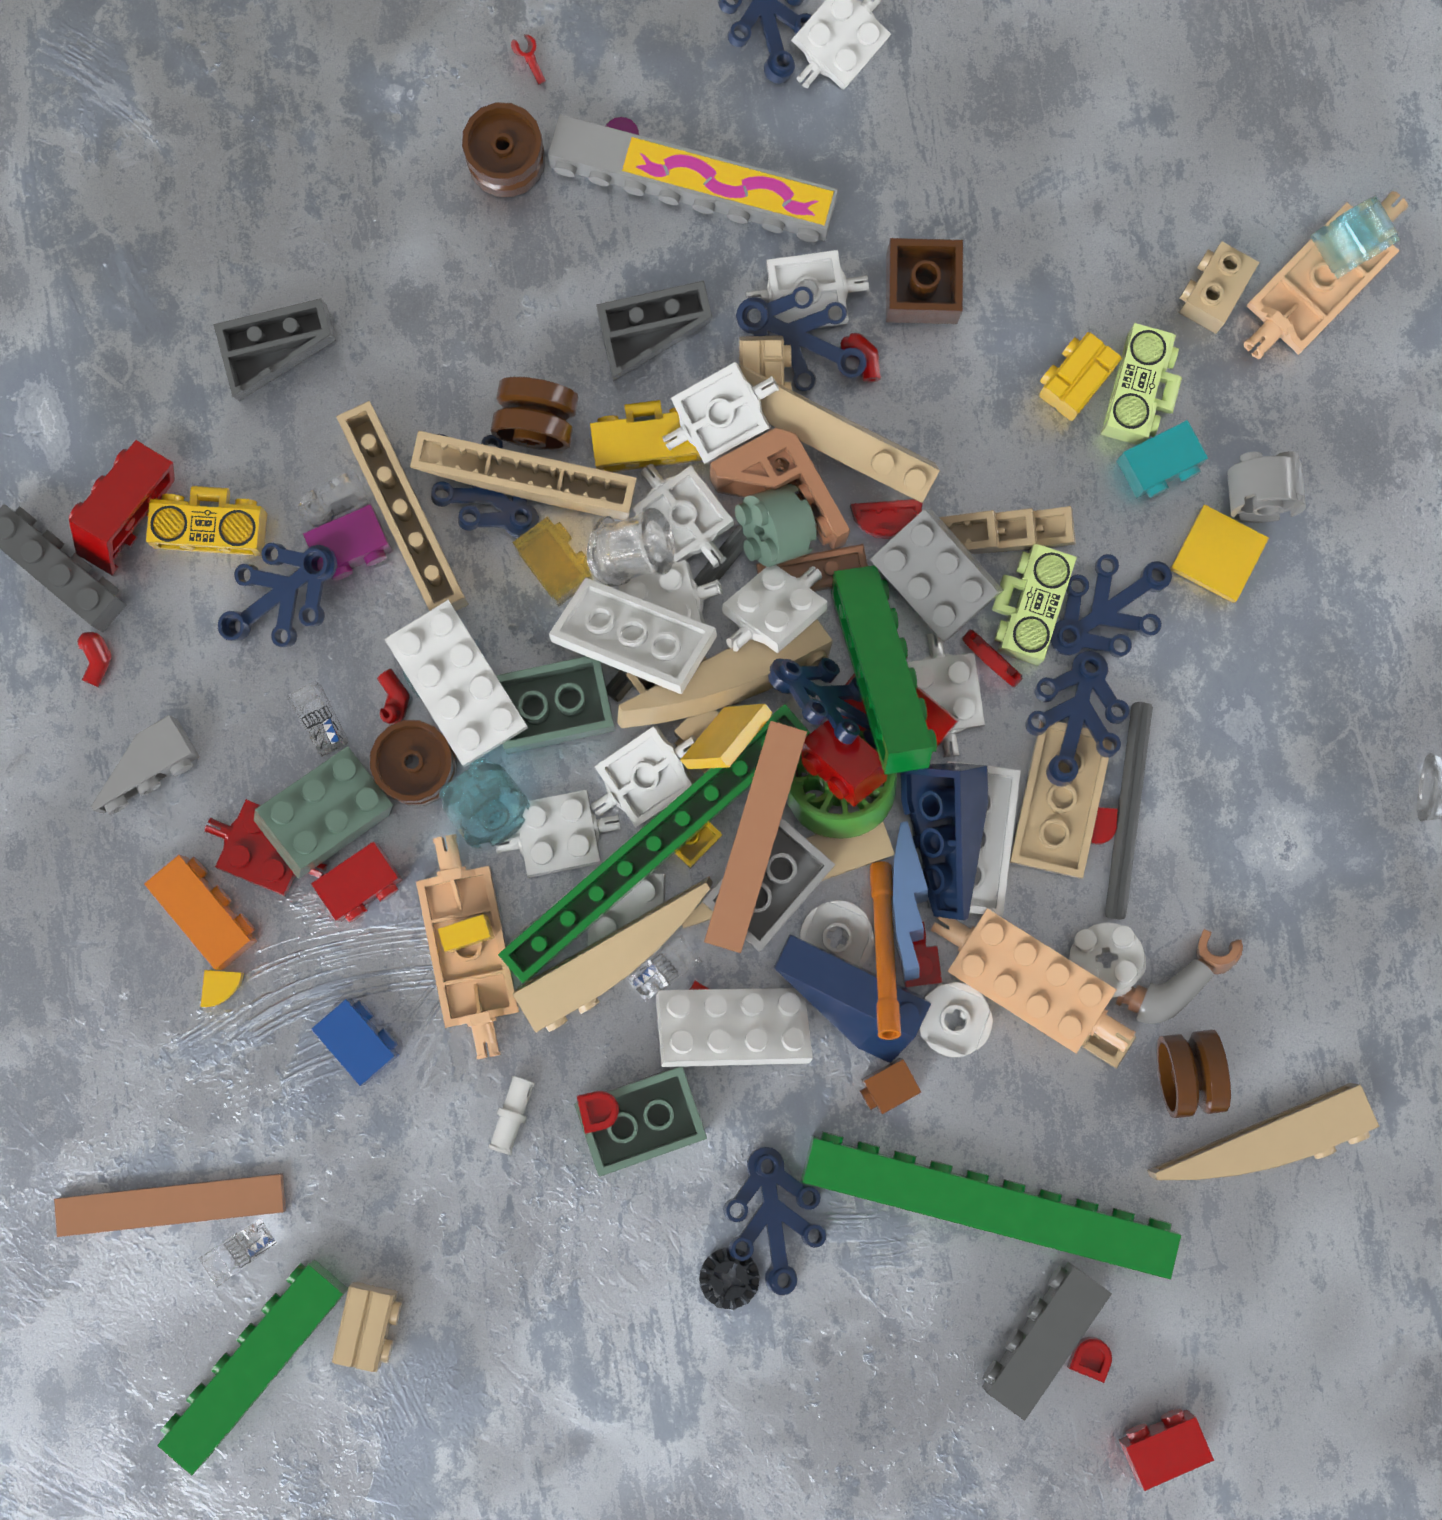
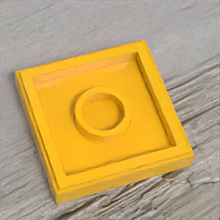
[1170,504,1269,603]
[680,703,772,769]

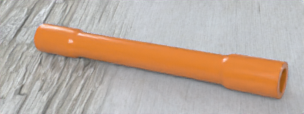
[870,861,901,1040]

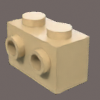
[1179,241,1260,334]

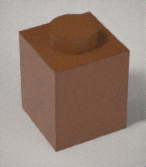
[859,1058,922,1114]

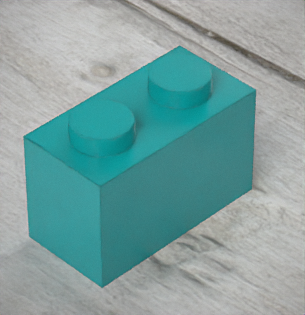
[1117,420,1208,499]

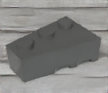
[596,280,712,382]
[213,298,336,401]

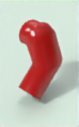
[840,333,881,383]
[77,632,112,688]
[377,669,410,724]

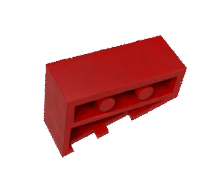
[69,440,175,576]

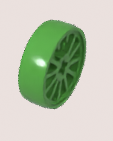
[787,731,897,839]

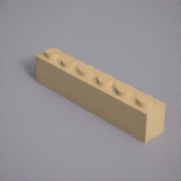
[336,401,469,611]

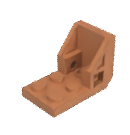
[710,428,850,550]

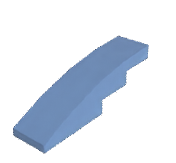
[893,821,928,981]

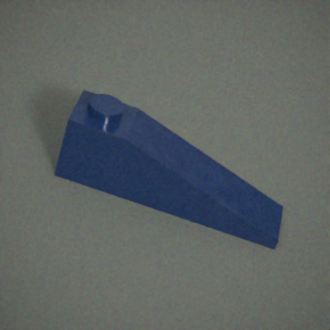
[901,763,988,921]
[773,934,932,1063]

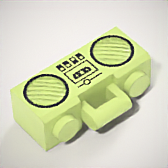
[1100,323,1182,445]
[992,544,1077,666]

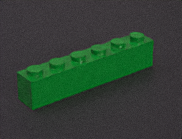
[831,565,937,775]
[157,1260,348,1476]

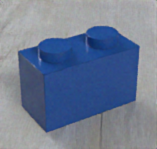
[311,999,399,1086]

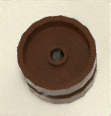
[462,102,545,197]
[490,376,578,451]
[370,720,457,806]
[1156,1029,1231,1118]

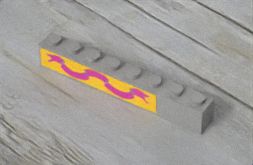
[548,114,838,242]

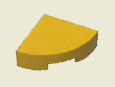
[200,970,244,1007]

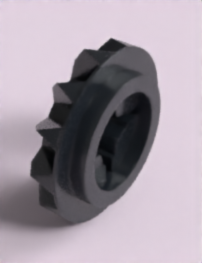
[699,1248,759,1310]

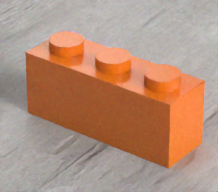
[144,855,257,970]

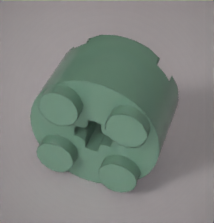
[735,483,817,567]

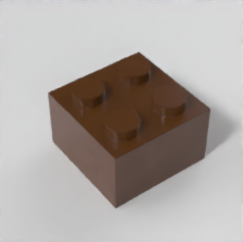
[886,238,963,324]

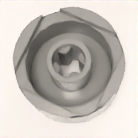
[1227,451,1306,523]

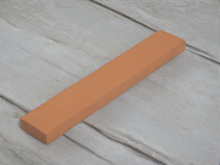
[704,721,807,953]
[54,1173,286,1237]

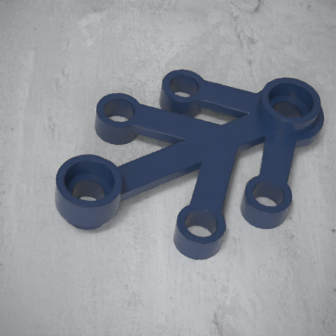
[718,0,812,84]
[736,286,867,391]
[431,434,539,538]
[218,543,337,647]
[1050,554,1172,658]
[1025,651,1130,787]
[768,658,877,749]
[723,1147,826,1295]

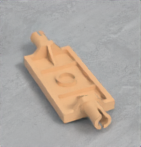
[1244,191,1408,359]
[416,834,520,1060]
[931,908,1136,1054]

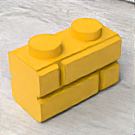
[1039,332,1122,421]

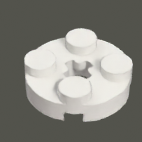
[799,900,874,966]
[1069,923,1146,998]
[919,982,993,1057]

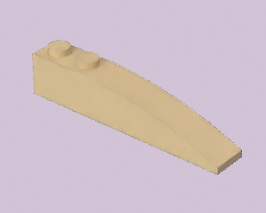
[740,365,940,503]
[410,431,636,521]
[617,619,833,728]
[682,822,895,929]
[512,876,713,1033]
[1147,1083,1380,1180]

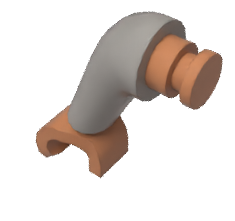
[1116,929,1243,1024]

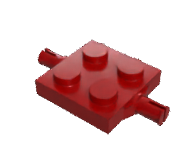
[205,799,327,897]

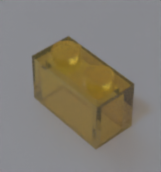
[512,516,594,607]

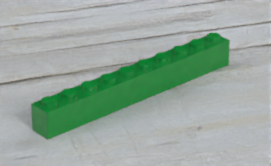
[498,704,810,983]
[801,1131,1181,1280]

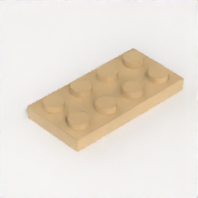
[1010,720,1112,879]

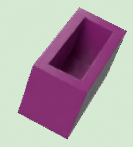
[303,504,393,581]

